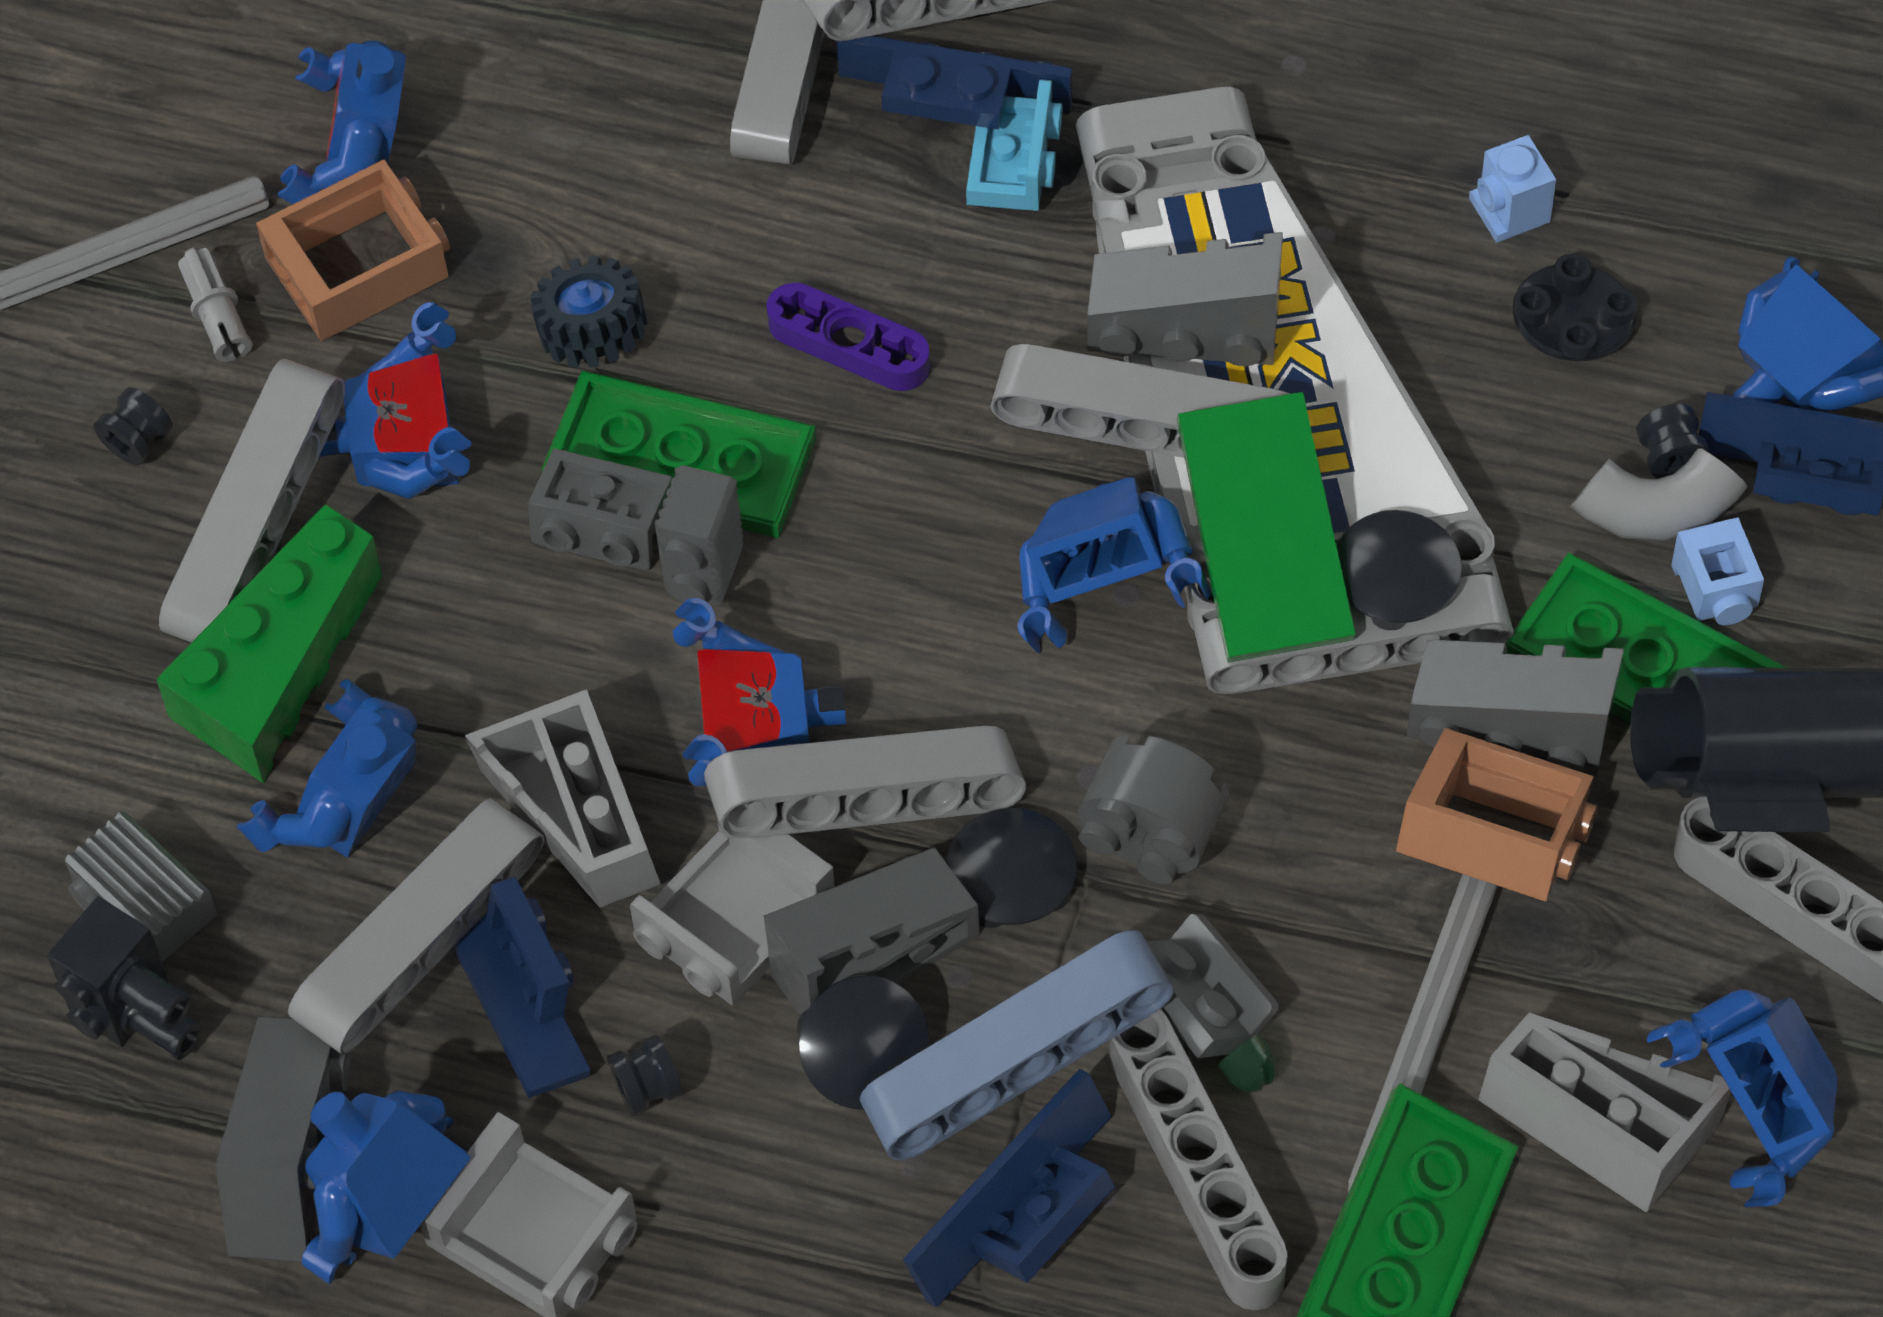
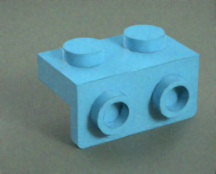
[966,80,1062,211]

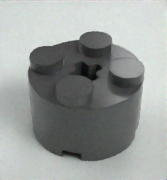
[1078,735,1229,884]

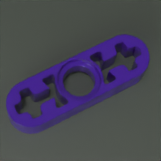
[766,283,930,391]

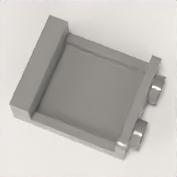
[630,819,835,1006]
[420,1112,637,1317]

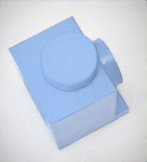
[1469,135,1556,243]
[1671,517,1764,625]

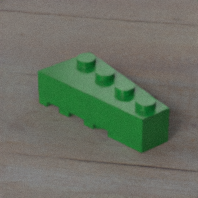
[156,504,383,784]

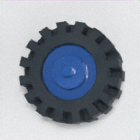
[530,256,648,368]

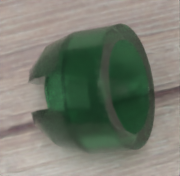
[1218,1034,1278,1093]

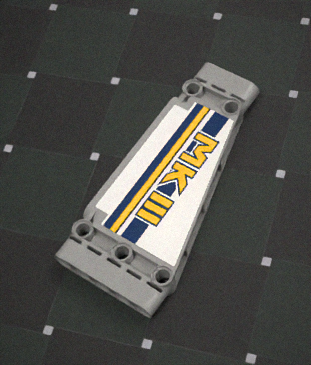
[1076,87,1514,694]

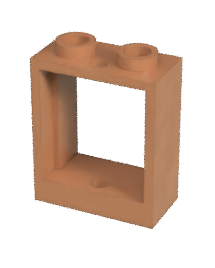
[256,160,450,341]
[1396,728,1598,901]

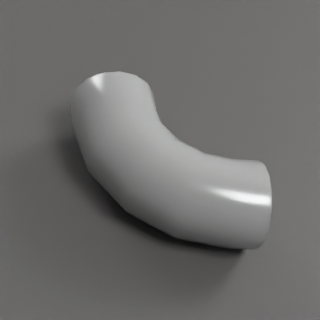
[1570,448,1748,542]

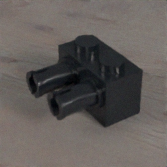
[47,896,203,1060]

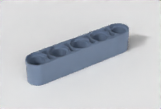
[860,930,1174,1160]

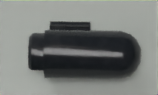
[1630,667,1883,832]

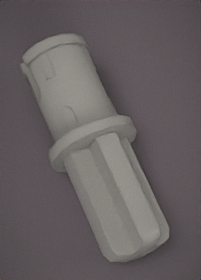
[178,248,253,362]

